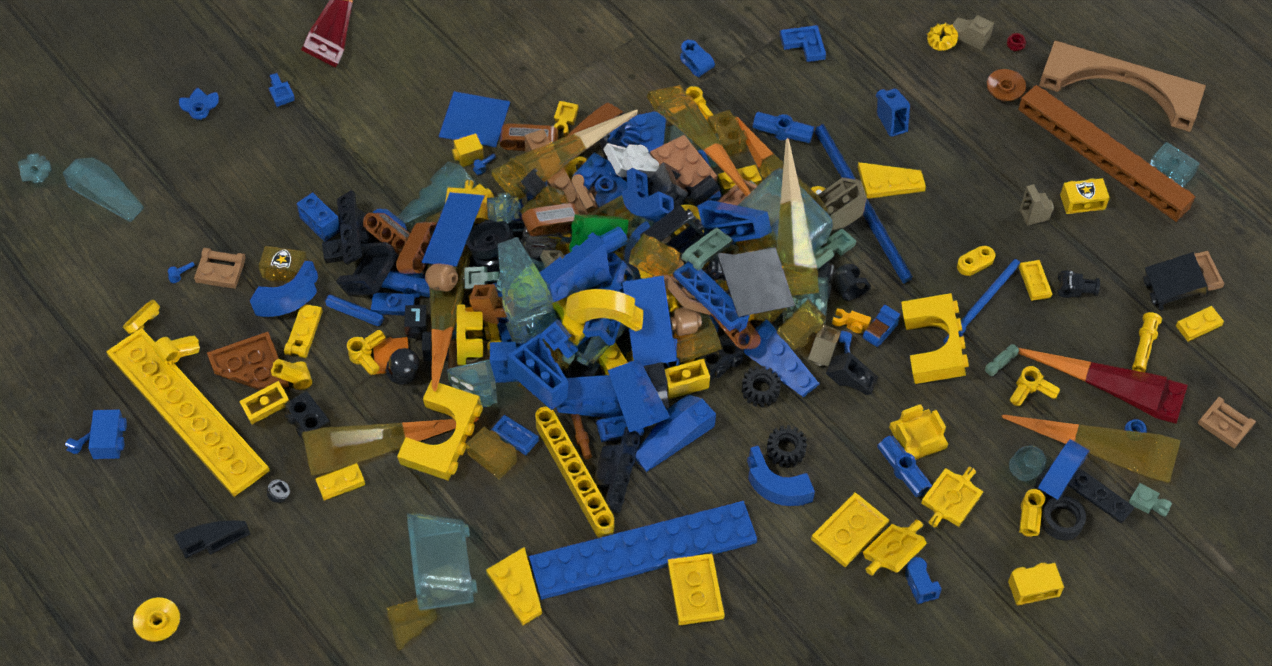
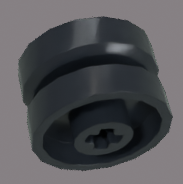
[466,220,518,272]

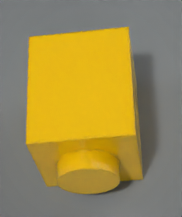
[452,134,484,167]

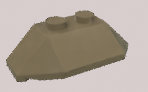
[797,177,867,239]

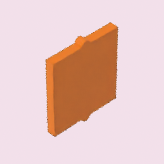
[373,337,408,374]

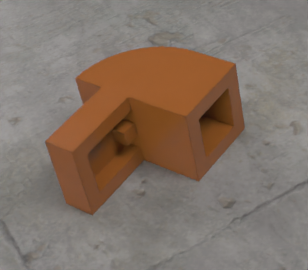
[469,284,520,324]

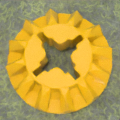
[927,22,958,51]

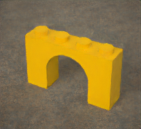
[901,293,969,384]
[397,380,483,481]

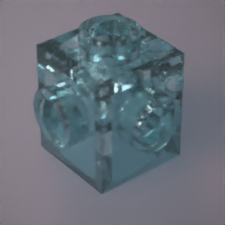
[18,153,51,183]
[487,193,521,223]

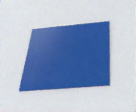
[439,92,510,148]

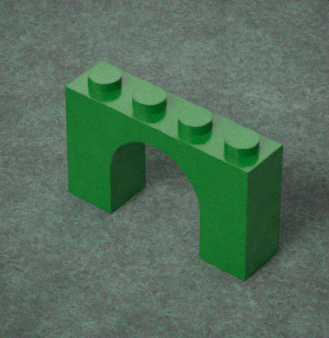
[569,214,629,252]

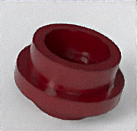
[1007,33,1026,51]

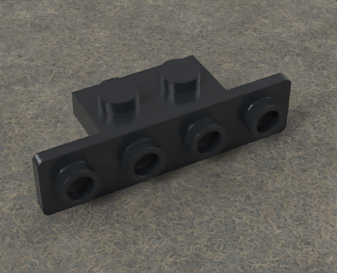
[337,190,373,265]
[593,426,640,513]
[1049,468,1134,523]

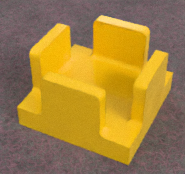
[457,305,483,365]
[889,404,948,459]

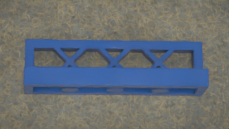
[583,260,636,346]
[673,262,750,332]

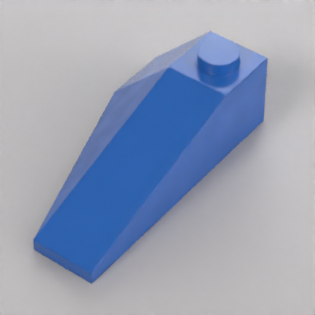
[635,394,716,472]

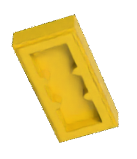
[1019,260,1052,301]

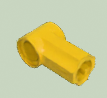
[153,335,200,365]
[271,359,313,390]
[1019,489,1045,537]

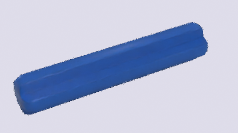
[325,295,384,326]

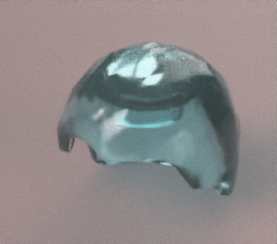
[1009,445,1047,482]

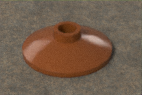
[987,69,1026,101]

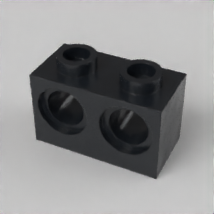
[694,334,744,381]
[284,391,332,445]

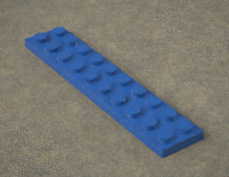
[529,501,757,600]

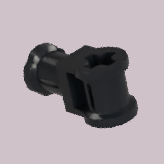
[1058,270,1100,298]

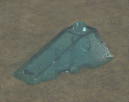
[63,158,144,222]
[397,162,476,223]
[497,237,554,325]

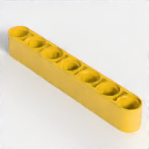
[535,407,614,538]

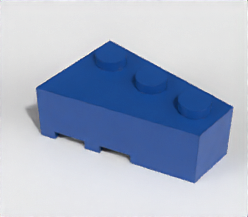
[697,200,772,242]
[539,232,611,303]
[508,334,568,410]
[608,359,671,432]

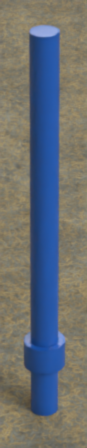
[943,259,1020,344]

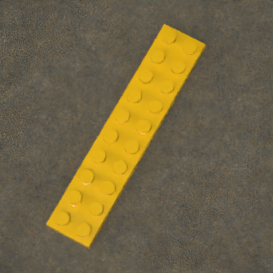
[106,328,270,497]

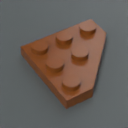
[207,332,289,390]

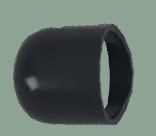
[833,264,871,301]
[385,348,420,385]

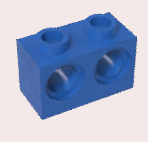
[296,192,340,242]

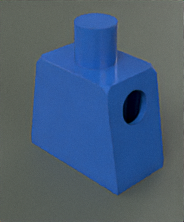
[876,89,910,137]

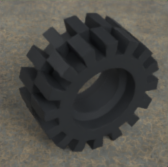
[741,366,781,407]
[767,425,807,468]

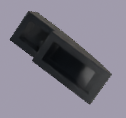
[174,520,250,559]

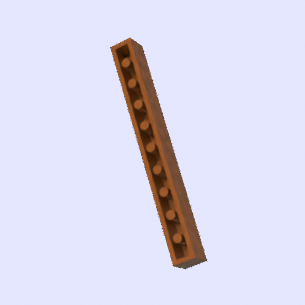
[1018,85,1196,222]

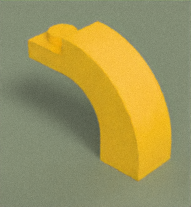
[565,289,644,332]

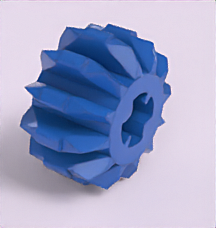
[607,122,641,148]

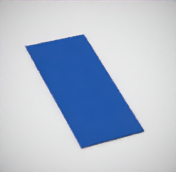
[422,192,484,267]
[622,276,676,366]

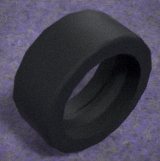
[1041,495,1086,541]

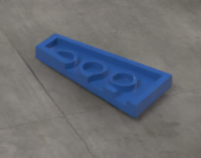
[744,319,820,397]

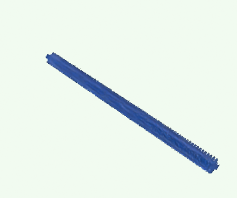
[815,124,913,284]

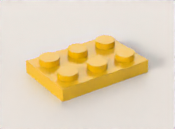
[811,492,889,567]
[668,554,724,625]

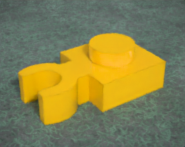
[554,101,579,136]

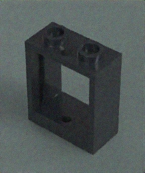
[640,205,705,267]

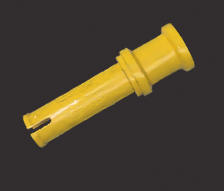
[1132,312,1162,372]

